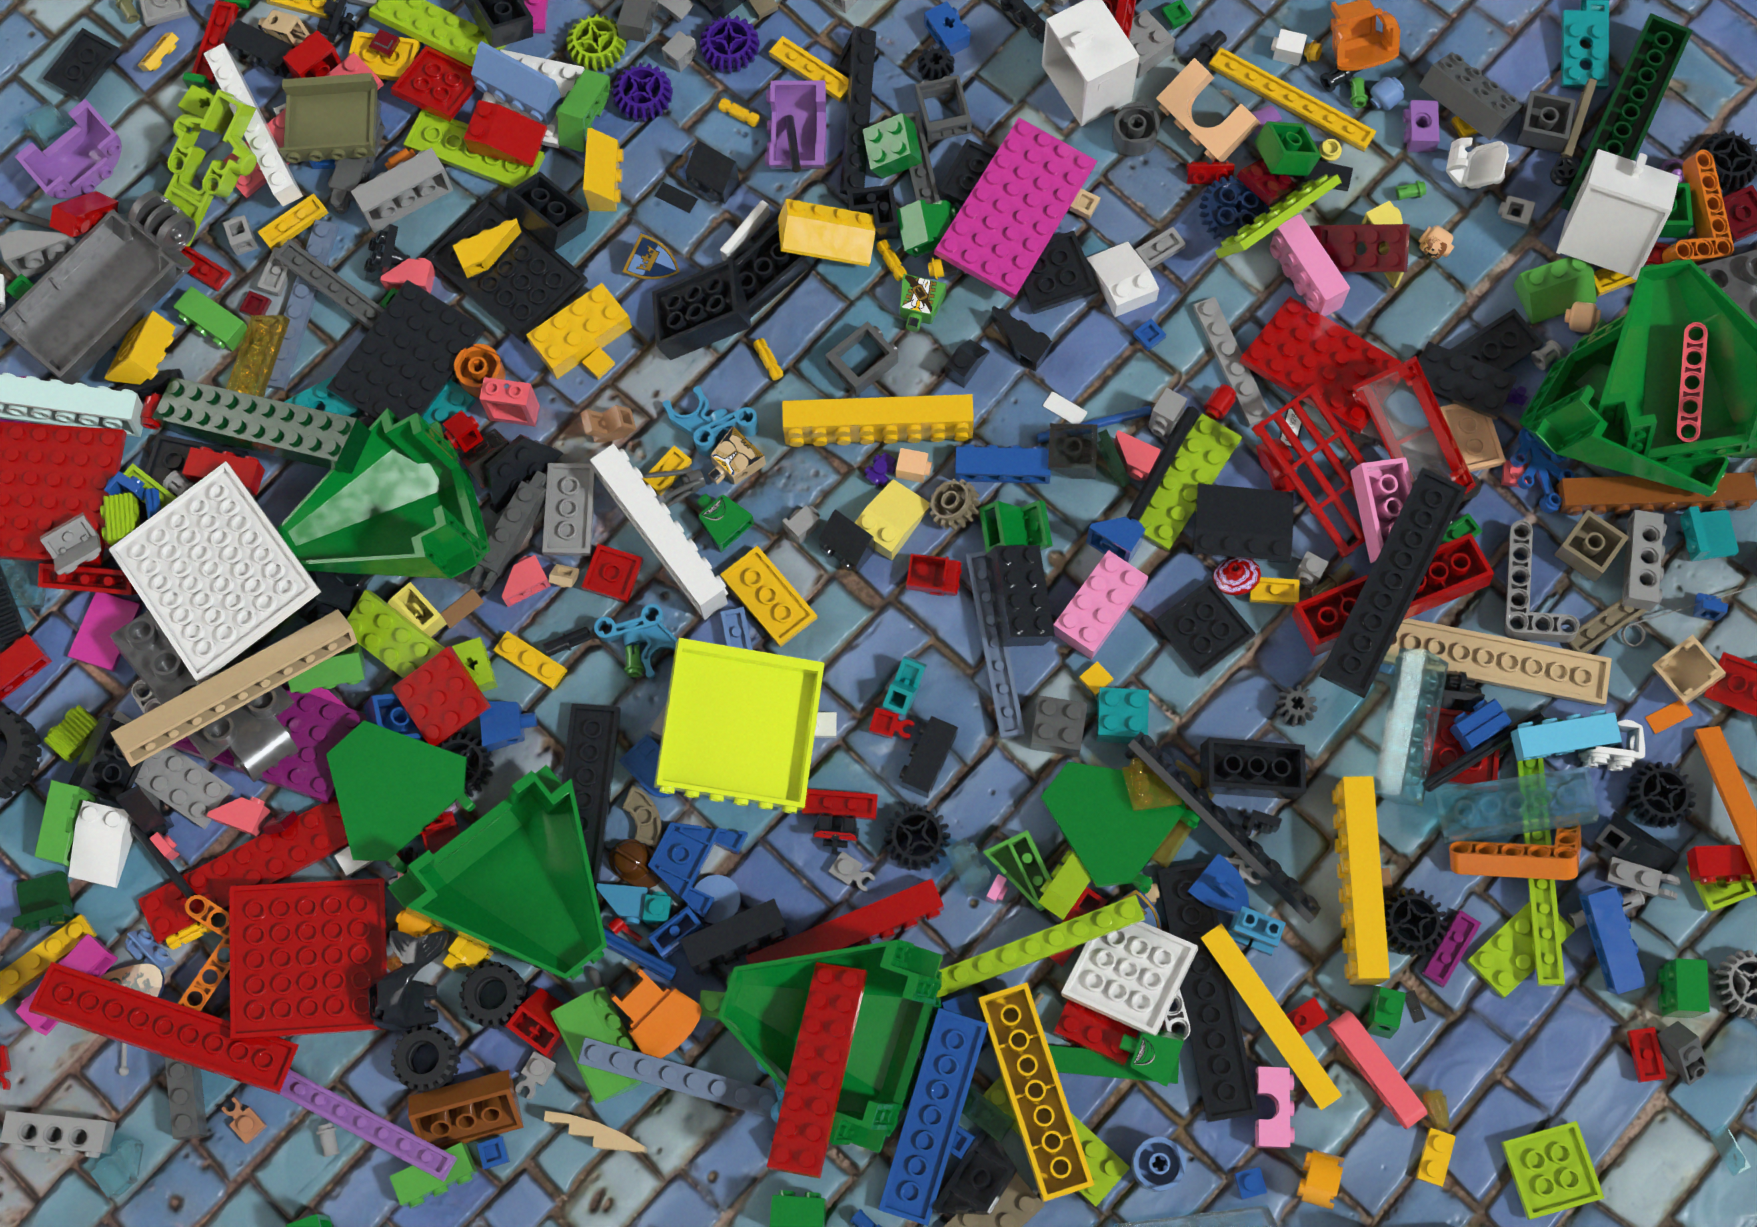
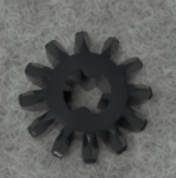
[917,45,955,81]

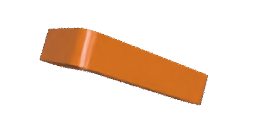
[1662,150,1734,266]
[1449,818,1581,880]
[177,895,230,1011]

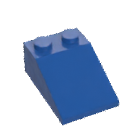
[364,693,427,742]

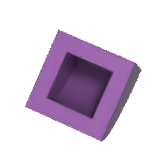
[1251,105,1282,136]

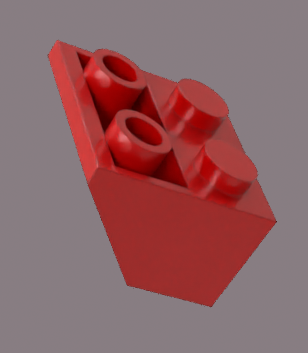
[505,987,564,1059]

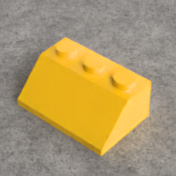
[583,128,624,211]
[104,310,176,385]

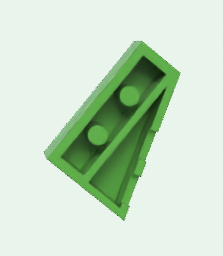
[556,69,610,153]
[35,780,96,868]
[983,830,1053,912]

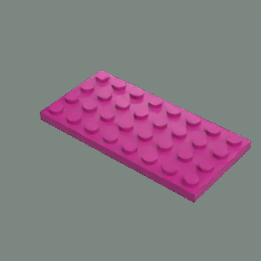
[934,117,1097,299]

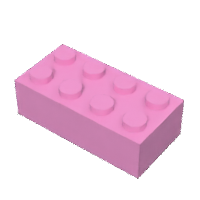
[1270,214,1350,316]
[1350,457,1412,563]
[1053,550,1148,660]

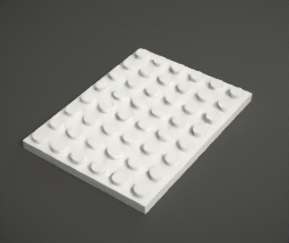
[109,461,321,684]

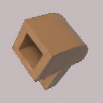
[580,405,637,443]

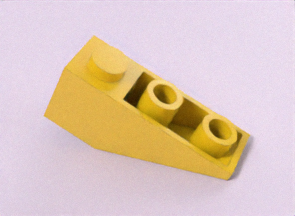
[453,219,521,278]

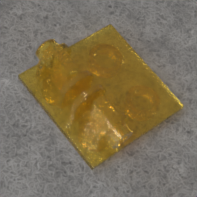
[1122,758,1182,811]

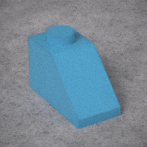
[597,883,650,925]

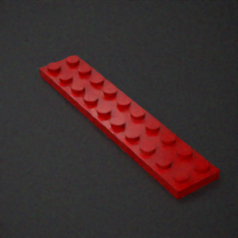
[137,796,349,944]
[29,962,299,1095]

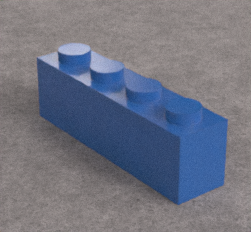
[955,444,1051,484]
[1578,885,1646,995]

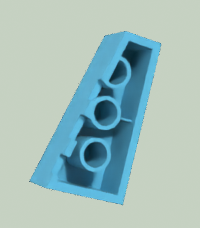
[1510,710,1622,761]

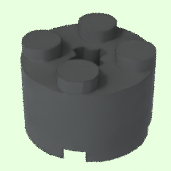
[1112,102,1160,156]

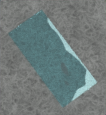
[1708,1124,1751,1176]

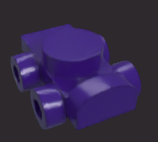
[1507,386,1529,406]
[864,452,896,486]

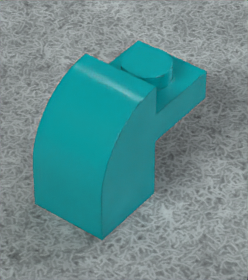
[883,656,927,715]

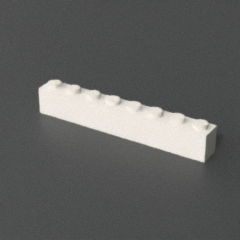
[204,43,303,206]

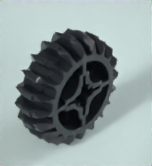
[1698,130,1757,191]
[440,733,495,797]
[1626,761,1697,829]
[883,804,951,871]
[1384,888,1448,957]

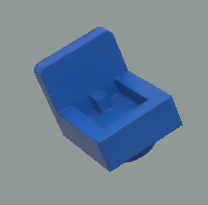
[104,471,145,501]

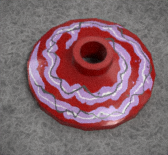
[1213,558,1261,595]

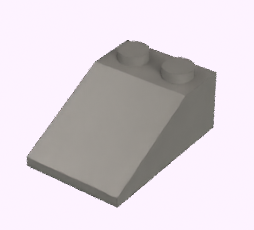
[0,230,77,279]

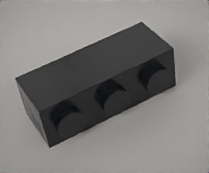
[223,19,294,78]
[899,716,958,798]

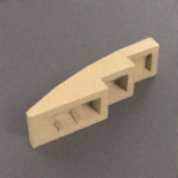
[544,1111,647,1153]

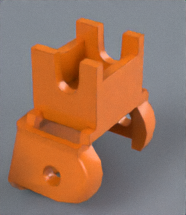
[1331,0,1400,71]
[609,967,702,1059]

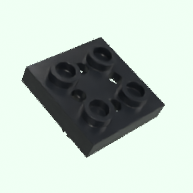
[364,224,410,282]

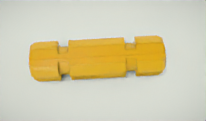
[718,98,760,127]
[877,239,907,281]
[753,338,783,381]
[166,918,216,950]

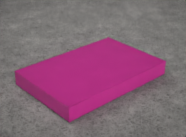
[68,592,143,672]

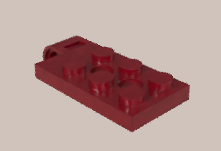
[1310,224,1410,273]

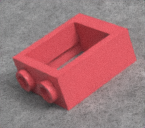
[479,377,540,427]

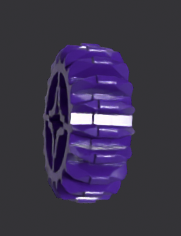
[699,14,760,74]
[612,63,673,122]

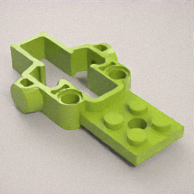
[164,89,257,247]

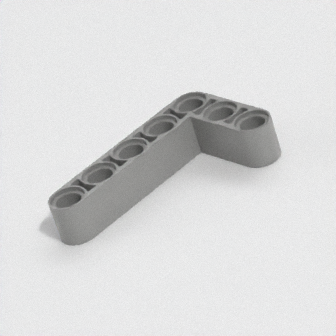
[1504,520,1580,643]

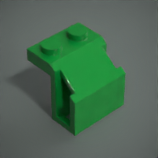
[896,200,959,258]
[979,500,1053,553]

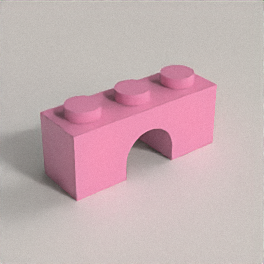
[1255,1067,1295,1149]

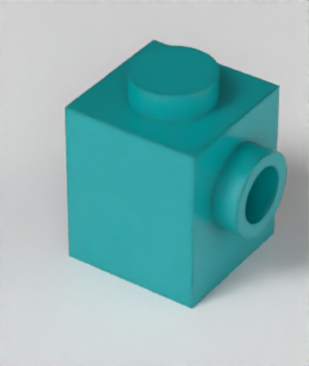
[643,891,674,926]

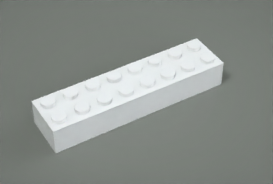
[590,444,728,620]

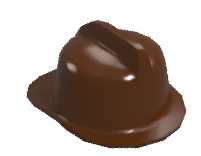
[609,839,661,889]

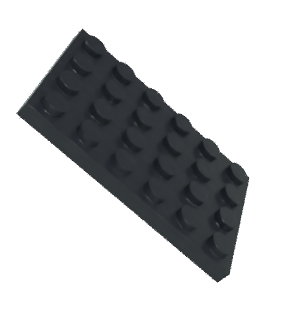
[425,195,588,344]
[326,280,485,421]

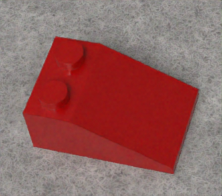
[464,100,547,167]

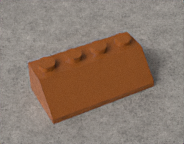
[408,1069,524,1150]

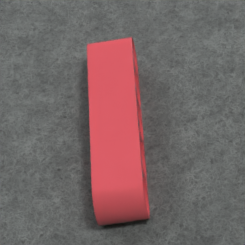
[1677,322,1708,443]
[1327,1010,1428,1129]

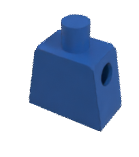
[480,701,537,752]

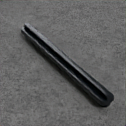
[1127,406,1199,521]
[1422,710,1544,792]

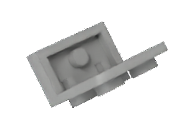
[40,512,101,575]

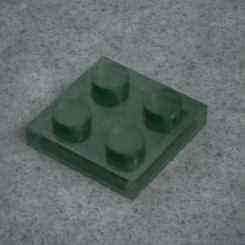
[1097,429,1131,487]

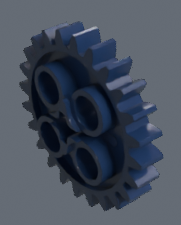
[1199,175,1271,243]

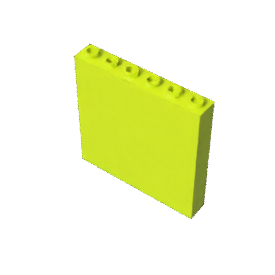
[654,638,824,814]

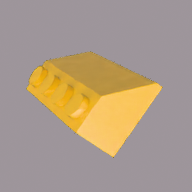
[778,199,875,267]

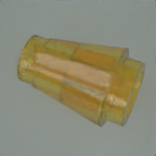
[1421,1089,1450,1130]

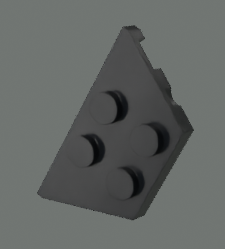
[485,434,563,514]
[932,1123,1017,1215]

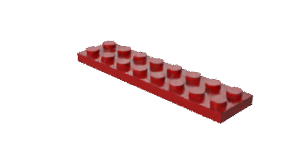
[767,962,868,1179]

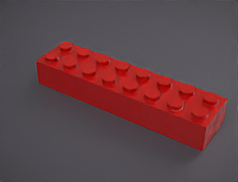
[1292,533,1494,657]

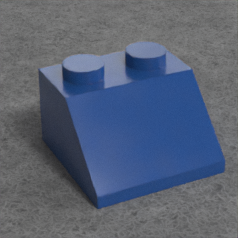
[1086,517,1146,563]

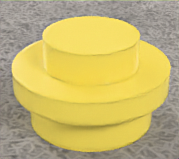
[1319,139,1342,161]

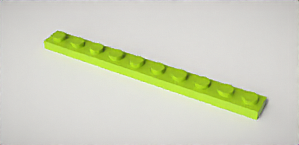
[1516,758,1565,986]
[936,895,1146,998]

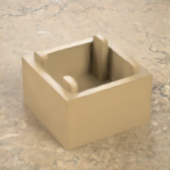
[1652,634,1726,706]

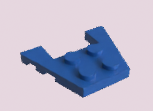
[648,822,748,920]

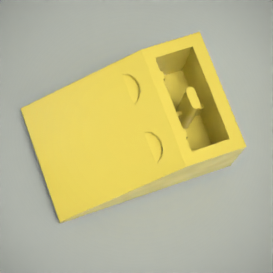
[386,582,447,671]

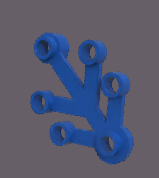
[1510,427,1575,514]

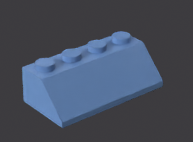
[471,41,563,125]

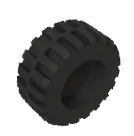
[0,706,42,799]

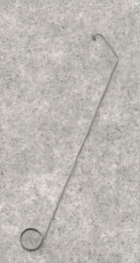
[1621,585,1757,647]

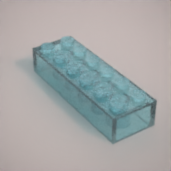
[1374,648,1449,807]
[1434,766,1599,845]

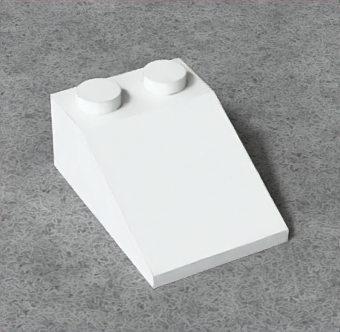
[1086,242,1159,317]
[68,800,135,888]

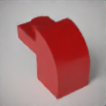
[1256,438,1297,491]

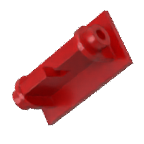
[1187,161,1235,184]

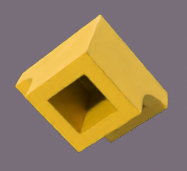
[442,935,494,972]

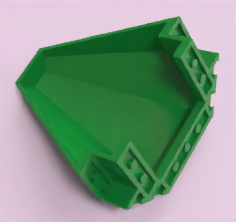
[1598,259,1757,466]
[1519,314,1729,497]
[278,408,491,579]
[388,764,607,981]
[718,939,942,1153]

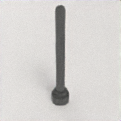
[0,201,88,239]

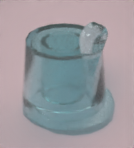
[21,102,77,149]

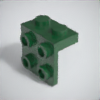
[13,871,75,933]

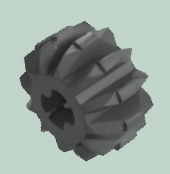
[1275,685,1318,727]

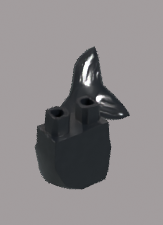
[296,571,375,624]
[368,930,449,1032]

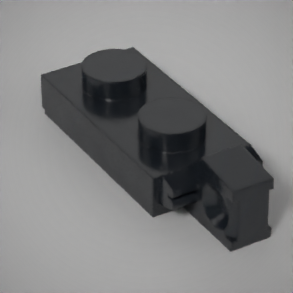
[116,368,185,401]

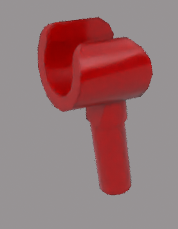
[608,918,643,942]

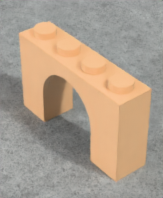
[1156,58,1261,162]

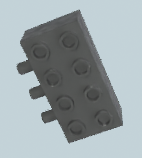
[1419,52,1523,140]

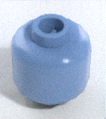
[1370,77,1405,111]

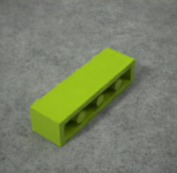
[1038,849,1091,920]

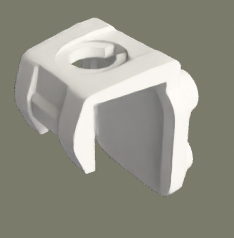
[1446,137,1509,189]
[1578,720,1645,771]

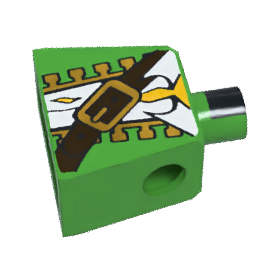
[900,274,946,332]

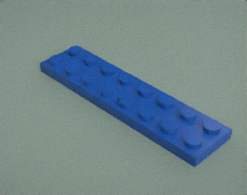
[878,1007,988,1226]

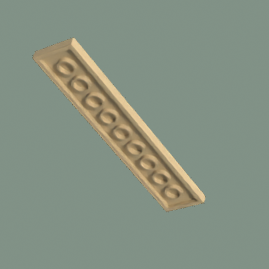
[1382,618,1612,707]

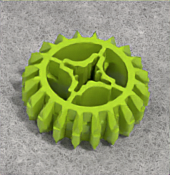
[566,13,627,72]

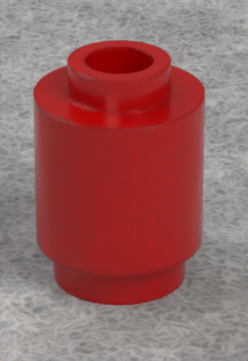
[1204,384,1237,420]
[140,393,162,430]

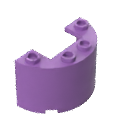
[765,80,827,169]
[14,99,122,199]

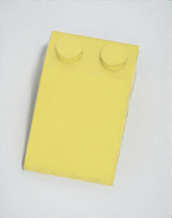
[1361,201,1404,288]
[855,479,930,561]

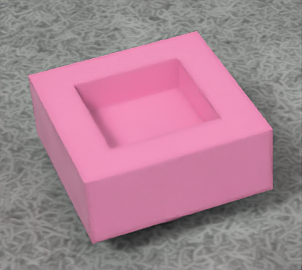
[986,874,1009,905]

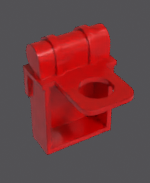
[906,553,962,596]
[420,811,460,854]

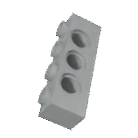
[1622,510,1667,611]
[0,1111,116,1158]

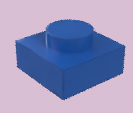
[1133,318,1166,351]
[950,1124,976,1159]
[477,1136,510,1170]
[1234,1167,1267,1200]

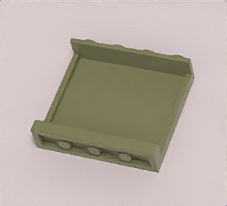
[279,73,378,163]

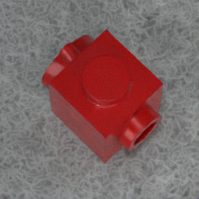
[443,410,484,453]

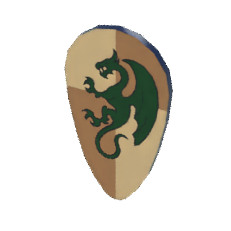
[101,964,165,998]

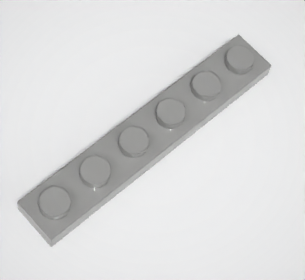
[1193,297,1271,428]

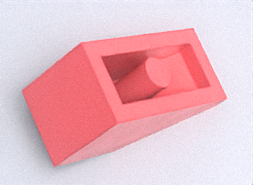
[380,258,436,294]
[1114,430,1161,481]
[502,555,551,607]
[207,796,270,837]

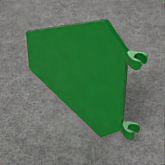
[326,720,476,874]
[1040,762,1201,894]

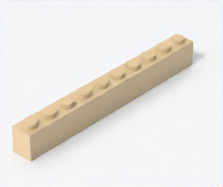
[111,609,358,767]

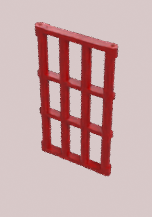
[1251,384,1367,558]

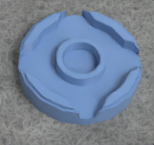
[694,875,741,925]

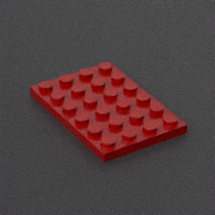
[1239,296,1402,435]

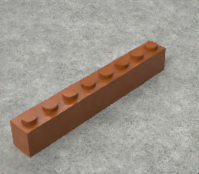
[1556,472,1757,516]

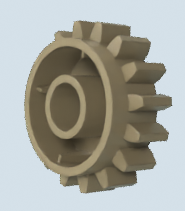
[928,479,981,530]

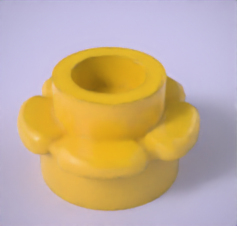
[1304,40,1322,62]
[928,257,944,280]

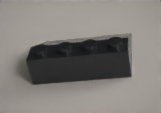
[652,258,751,361]
[1191,483,1294,564]

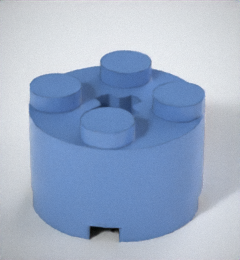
[1131,1137,1186,1192]

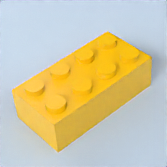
[526,283,632,379]

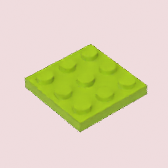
[1501,1121,1604,1220]

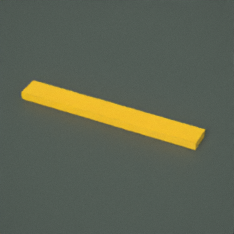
[1208,47,1377,152]
[1200,923,1342,1110]

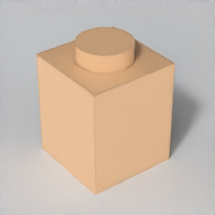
[896,448,932,483]

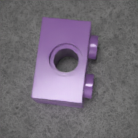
[1403,100,1440,152]

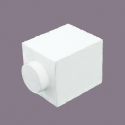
[1271,29,1307,66]

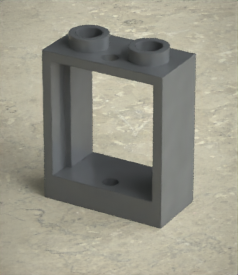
[915,75,972,142]
[825,321,899,396]

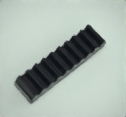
[0,565,28,645]

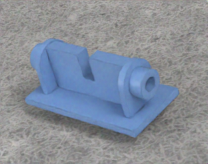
[125,929,176,975]

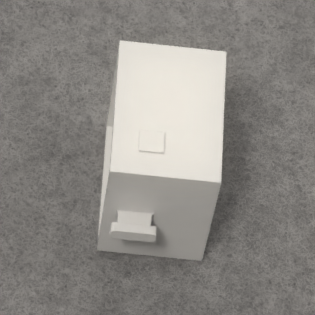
[1042,0,1139,126]
[1556,149,1680,280]

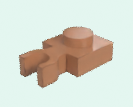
[221,1097,267,1144]

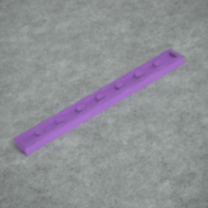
[279,1070,457,1182]

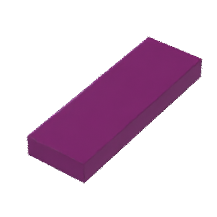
[1421,910,1482,988]

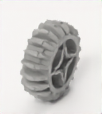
[1713,950,1757,1020]

